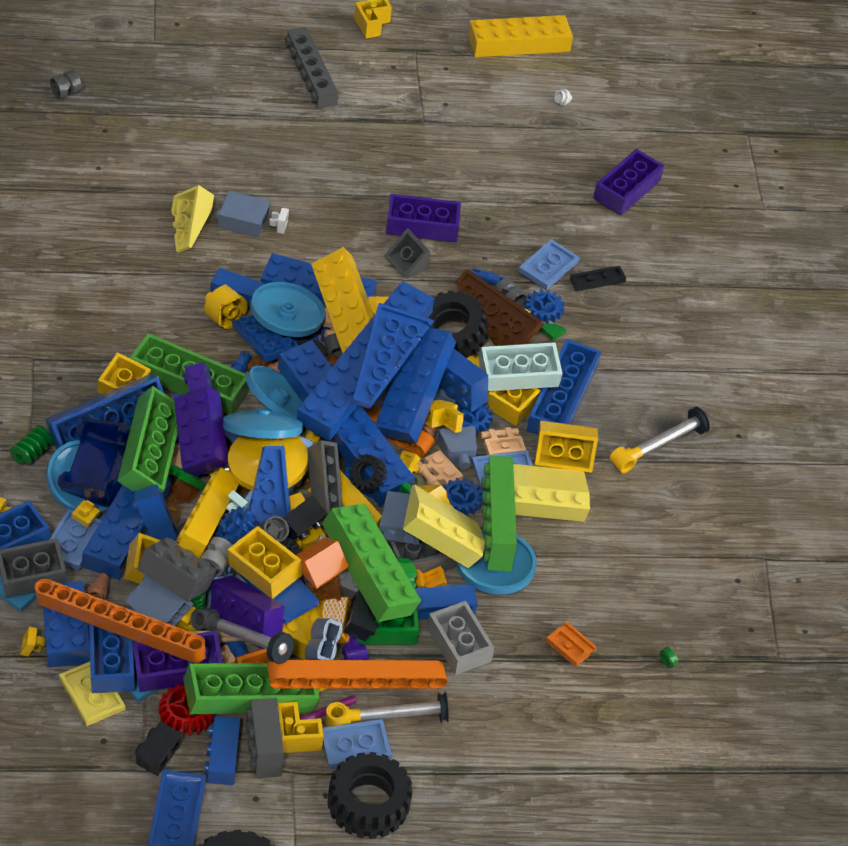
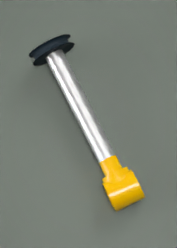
[609,406,710,473]
[326,691,449,727]

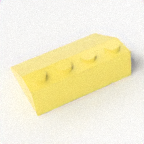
[513,464,590,522]
[403,484,485,568]

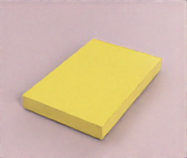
[59,662,126,726]

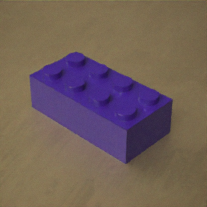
[593,149,664,215]
[386,193,461,242]
[174,385,228,477]
[210,575,284,650]
[133,631,223,692]

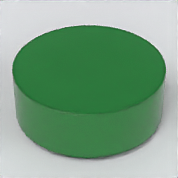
[660,647,678,668]

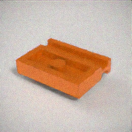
[546,621,597,668]

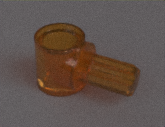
[165,479,199,511]

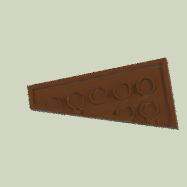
[455,269,544,346]

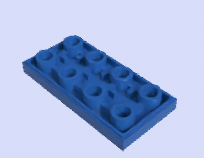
[232,315,298,362]
[236,571,319,625]

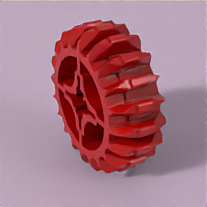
[158,684,216,737]

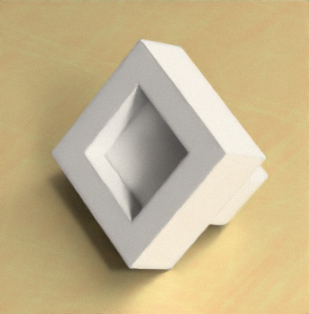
[269,208,289,234]

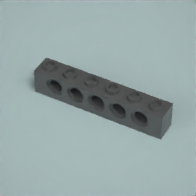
[285,27,338,108]

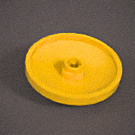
[228,435,308,491]

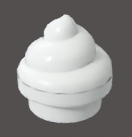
[554,89,572,106]

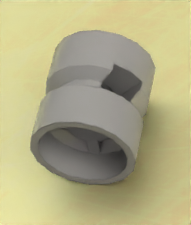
[200,537,232,576]

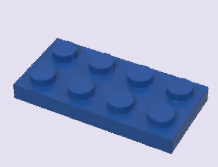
[148,770,206,846]

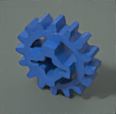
[524,289,564,324]
[457,404,493,435]
[443,478,483,516]
[215,506,256,545]

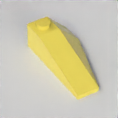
[171,185,214,253]

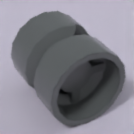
[50,70,82,99]
[495,277,527,307]
[256,516,289,542]

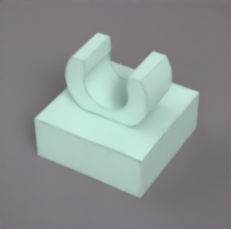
[226,490,249,513]

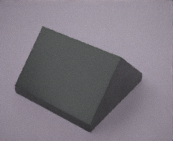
[384,228,430,279]

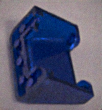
[58,417,130,508]

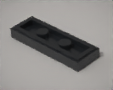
[569,266,626,291]

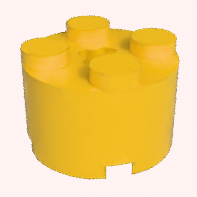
[204,284,247,329]

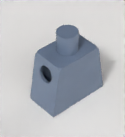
[437,426,477,470]

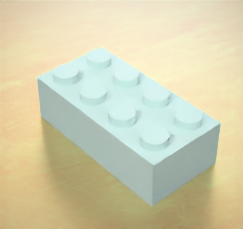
[478,343,562,391]

